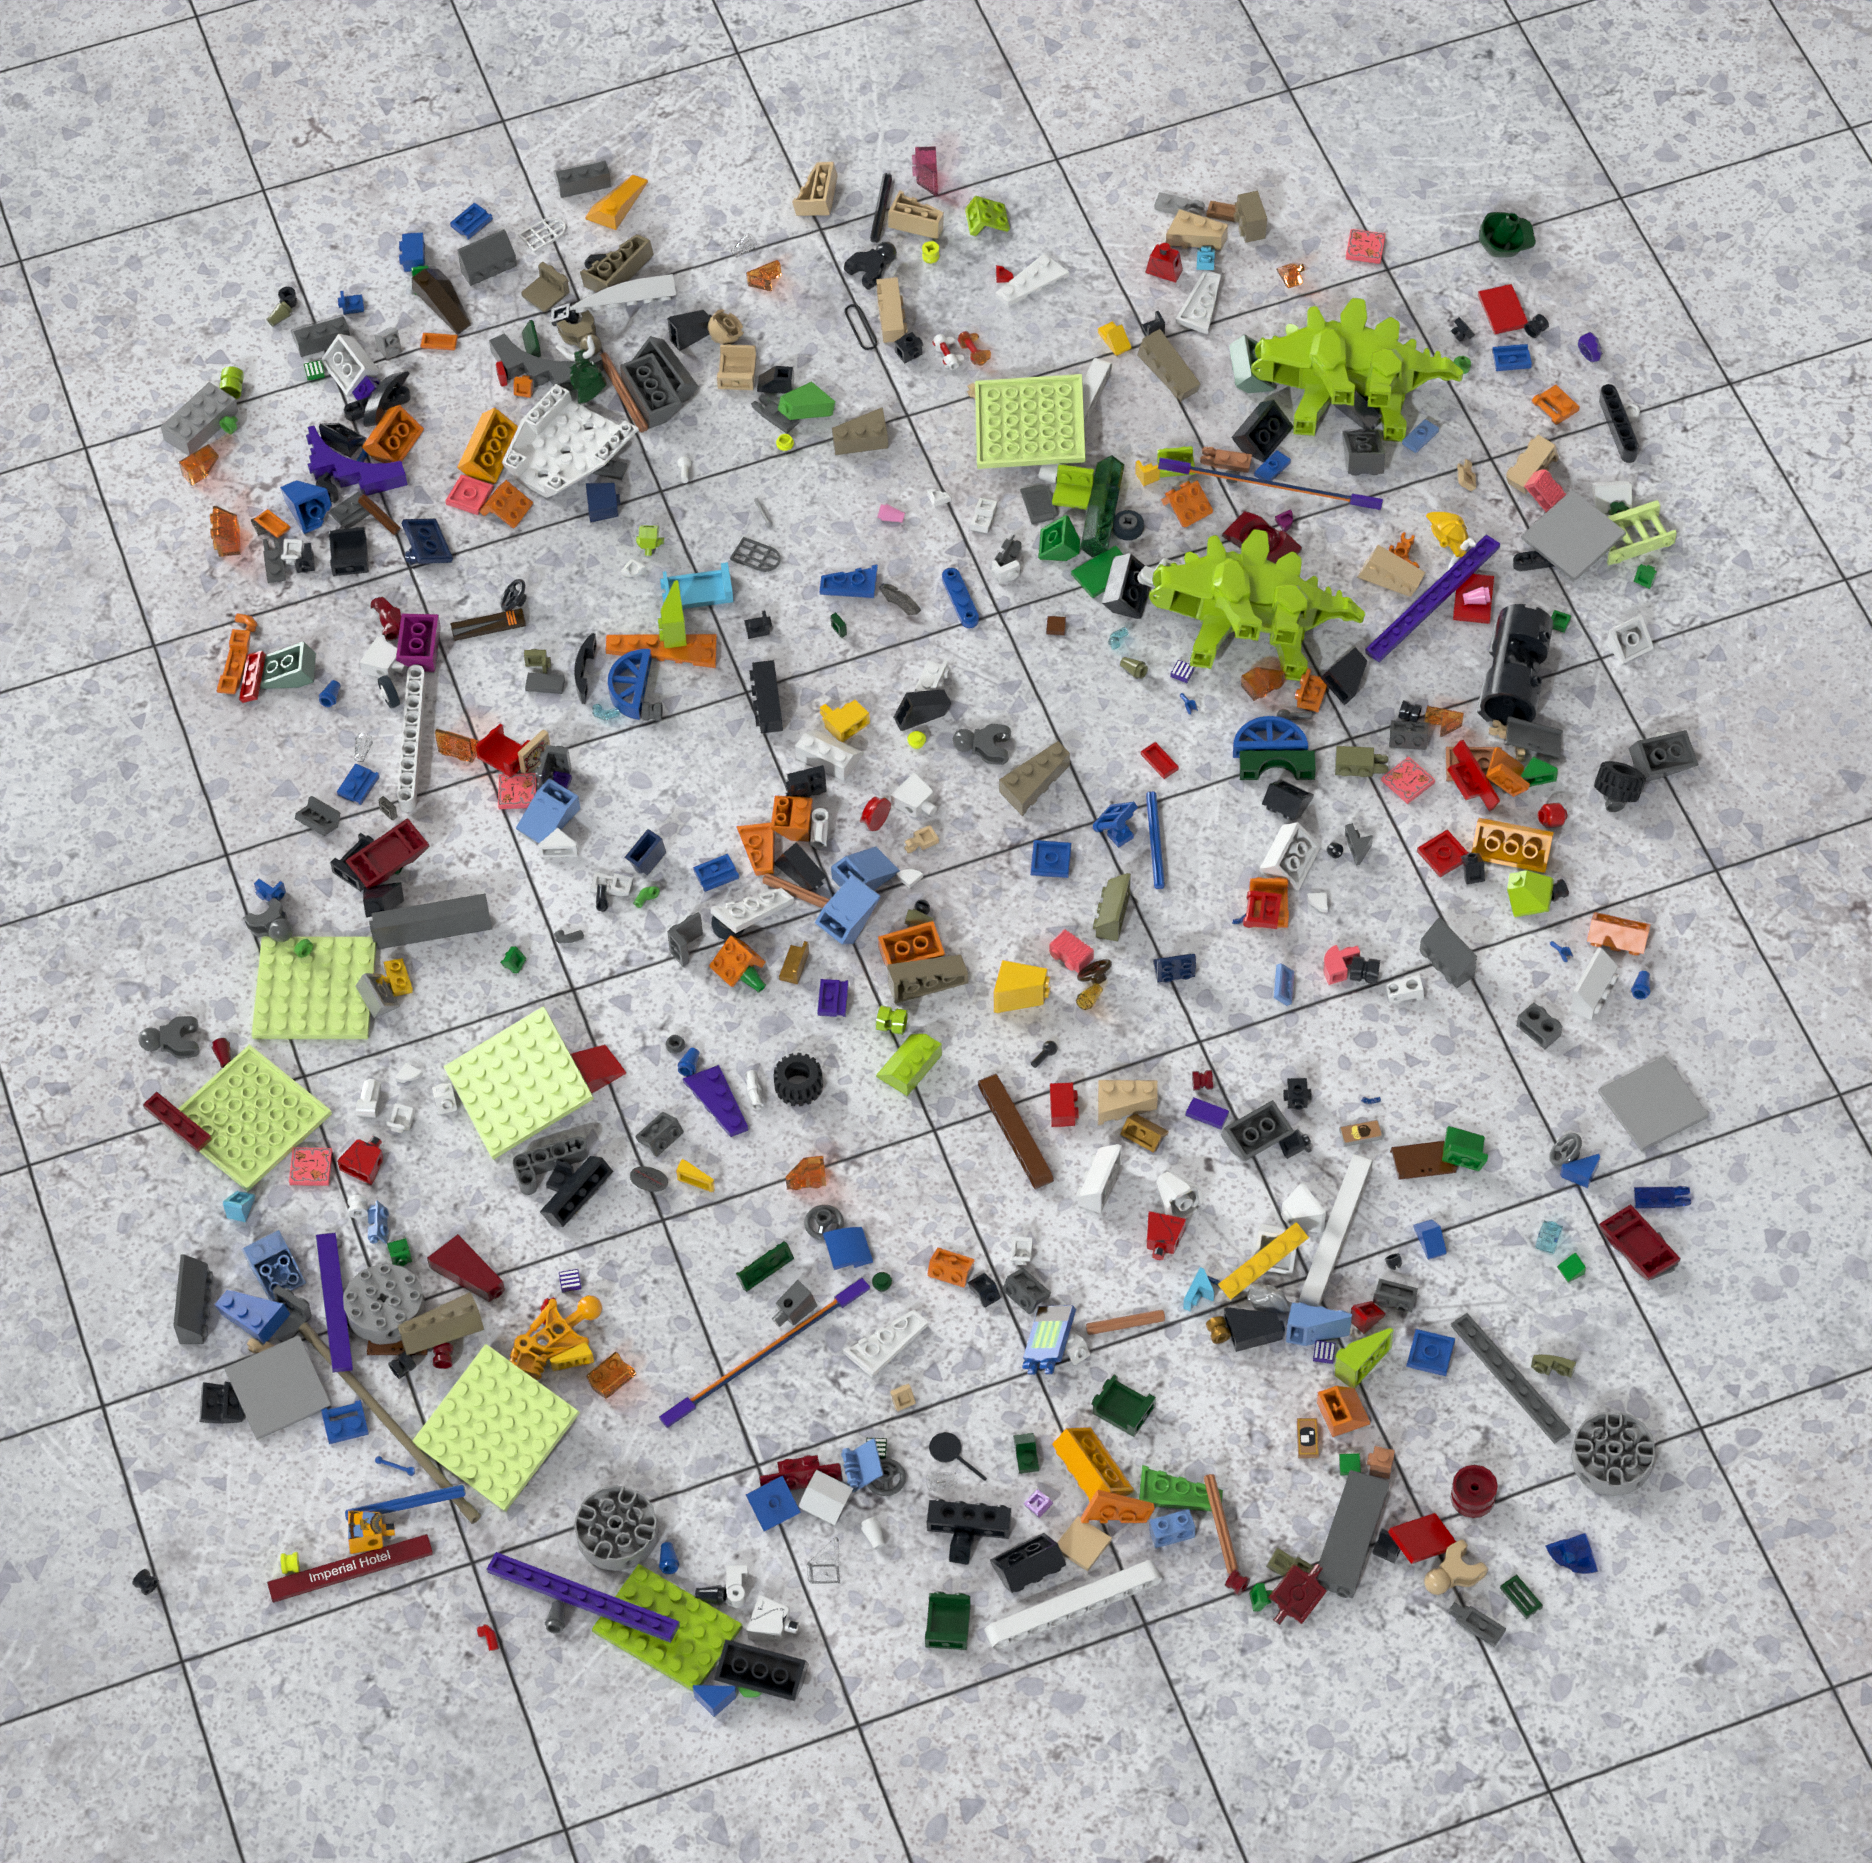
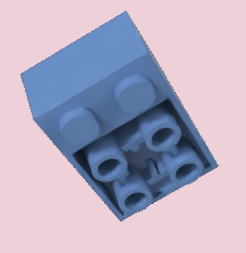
[516,779,580,843]
[831,846,900,890]
[815,875,881,945]
[241,1230,306,1301]
[1286,1302,1352,1346]

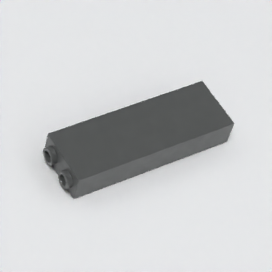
[369,893,492,949]
[1316,1470,1390,1598]

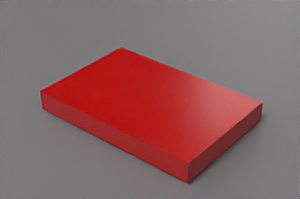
[1478,284,1528,335]
[1453,574,1494,624]
[1388,1513,1457,1564]

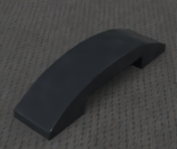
[363,371,410,427]
[574,633,597,704]

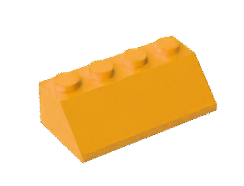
[457,408,518,484]
[1471,818,1554,873]
[1052,1427,1135,1502]

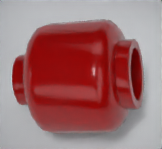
[1538,803,1568,828]

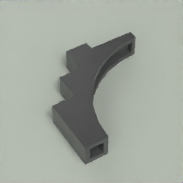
[489,333,604,391]

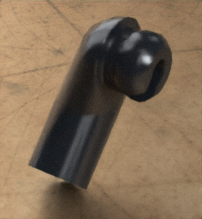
[584,253,607,269]
[596,884,609,912]

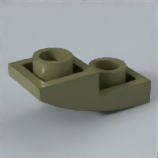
[1531,1354,1576,1378]

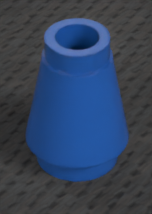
[319,680,341,707]
[1631,971,1650,1000]
[677,1048,700,1077]
[659,1542,680,1574]

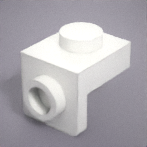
[281,539,303,565]
[990,560,1020,584]
[432,1083,457,1115]
[387,1103,415,1133]
[1010,1237,1032,1265]
[1064,1331,1090,1365]

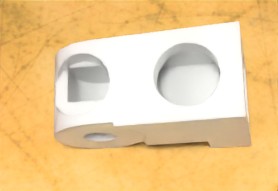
[1385,975,1424,1003]
[726,1565,748,1608]

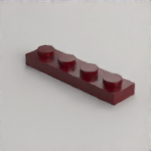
[143,1092,212,1152]

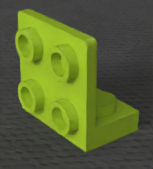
[965,195,1010,236]
[1052,464,1094,510]

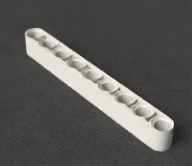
[1039,358,1112,484]
[397,665,426,812]
[1299,1154,1373,1307]
[984,1560,1162,1650]

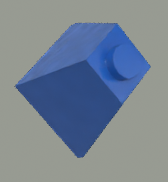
[280,480,332,534]

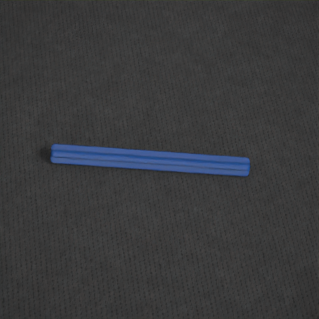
[1146,791,1165,889]
[345,1485,466,1521]

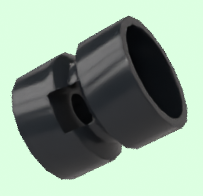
[1350,956,1381,984]

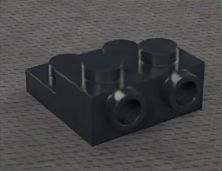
[784,765,827,798]

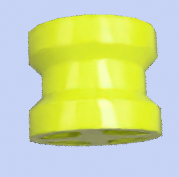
[922,241,939,264]
[280,1552,300,1574]

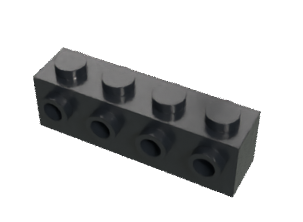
[749,660,783,734]
[540,1156,614,1227]

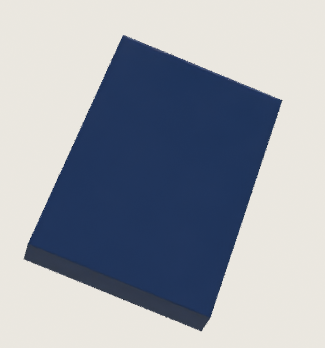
[401,518,453,564]

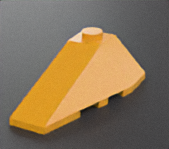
[585,174,648,230]

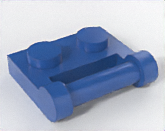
[1093,801,1138,832]
[321,1400,369,1444]

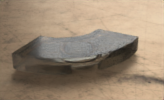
[878,583,921,615]

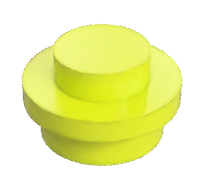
[776,434,794,451]
[907,731,926,749]

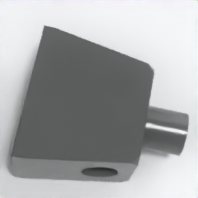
[772,1280,818,1327]

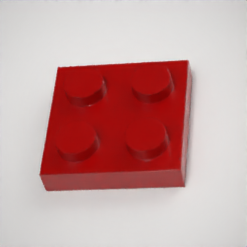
[1417,829,1468,878]

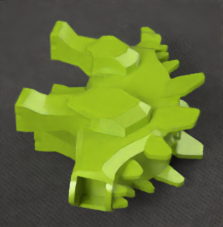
[1251,298,1463,442]
[1149,529,1365,681]

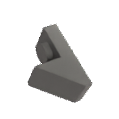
[1345,823,1373,866]

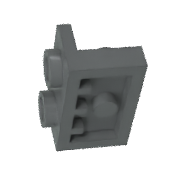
[1389,720,1428,750]
[635,1112,684,1157]
[1002,1268,1051,1314]

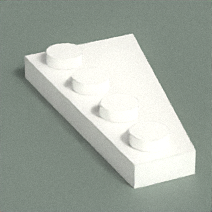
[995,254,1069,306]
[1176,270,1221,335]

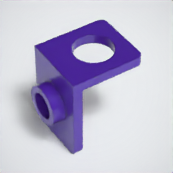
[352,375,381,401]

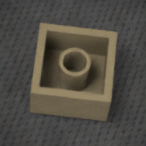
[1234,190,1267,243]

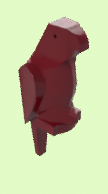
[370,596,401,641]

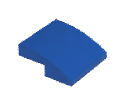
[823,1227,873,1270]

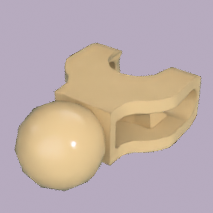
[1424,1539,1489,1595]

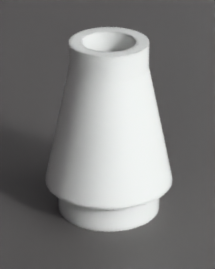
[861,1517,885,1550]

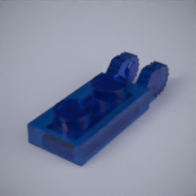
[1633,1186,1691,1209]

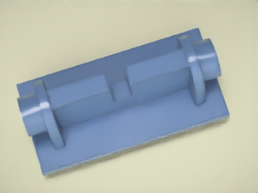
[368,1200,389,1244]

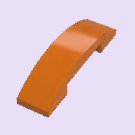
[216,629,251,694]

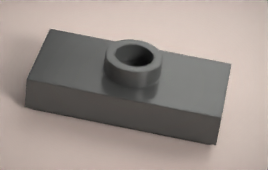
[591,460,627,480]

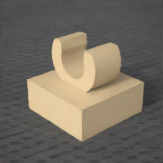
[890,1384,916,1412]

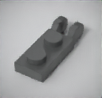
[751,394,799,434]
[263,537,286,583]

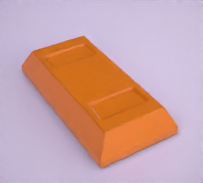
[420,333,458,351]
[254,509,291,538]

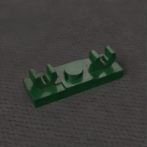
[736,1241,794,1292]

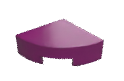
[1275,509,1293,532]

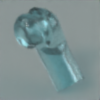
[1108,627,1129,650]
[592,704,620,721]

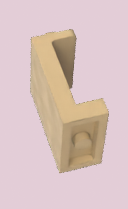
[717,344,756,390]

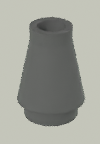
[545,1601,565,1633]

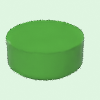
[294,939,314,958]

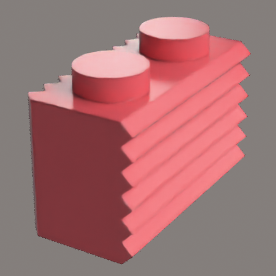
[1524,469,1566,513]
[1049,929,1094,973]

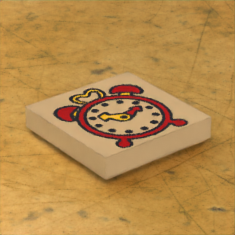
[518,729,550,774]

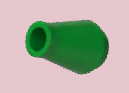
[740,965,766,993]

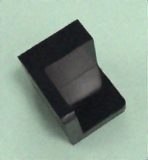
[1142,311,1165,336]
[1372,1528,1401,1564]

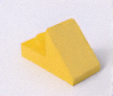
[1098,321,1131,356]

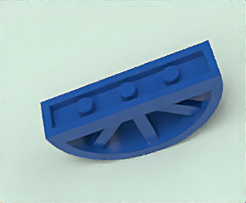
[608,649,652,720]
[1233,716,1308,758]

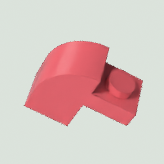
[1323,945,1360,985]

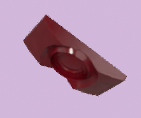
[1222,511,1302,564]
[346,818,430,889]
[1599,1204,1681,1281]

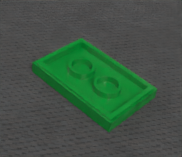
[1071,545,1124,599]

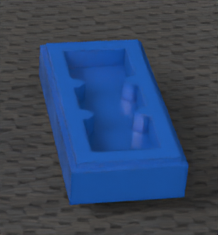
[1254,450,1291,481]

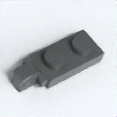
[1449,1602,1506,1648]

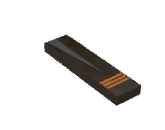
[450,608,526,641]

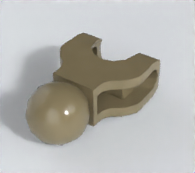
[557,310,602,356]

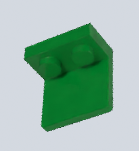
[1442,1126,1488,1172]

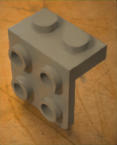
[521,262,570,312]

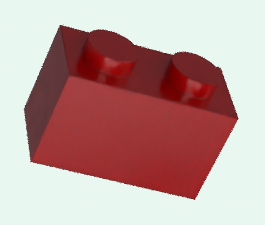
[1050,1082,1079,1127]

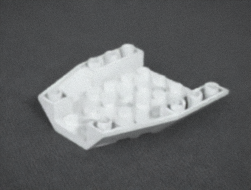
[502,384,639,498]

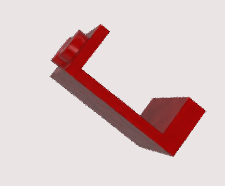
[475,724,530,777]

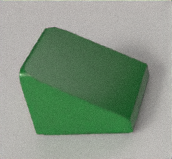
[1557,1253,1586,1283]

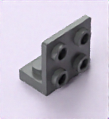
[667,912,703,967]

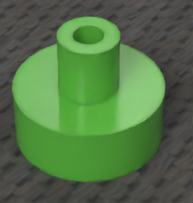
[1453,356,1471,374]
[219,416,238,434]

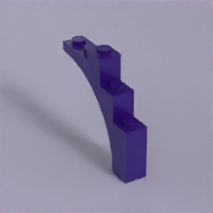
[306,425,408,496]

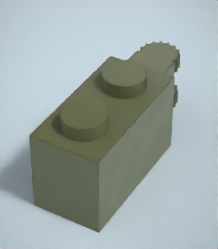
[1335,746,1389,777]

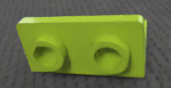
[1157,446,1195,478]

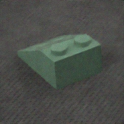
[260,641,316,689]

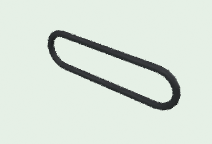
[844,304,877,350]

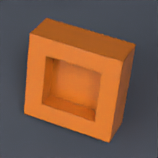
[514,375,533,398]

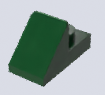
[1013,1433,1039,1474]

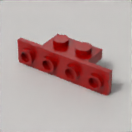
[1447,740,1500,812]

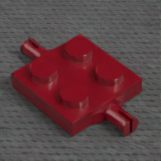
[1268,1564,1327,1625]

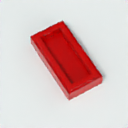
[1141,742,1179,779]

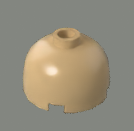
[708,309,744,345]

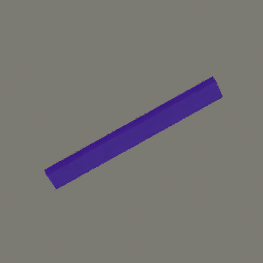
[316,1233,353,1373]

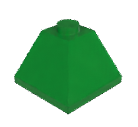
[1038,515,1080,561]

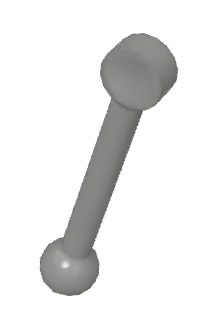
[754,498,772,528]

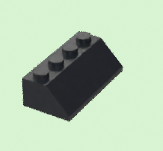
[714,1639,809,1702]

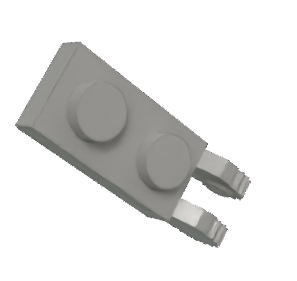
[1154,192,1205,216]

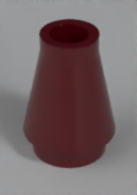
[211,1038,231,1068]

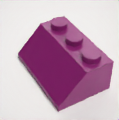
[396,613,441,672]

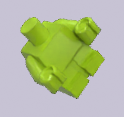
[636,525,664,556]

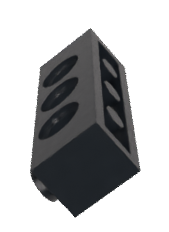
[926,1499,1012,1539]

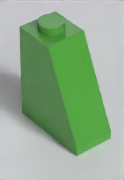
[778,382,836,420]

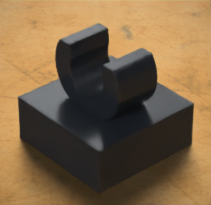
[1451,317,1475,341]

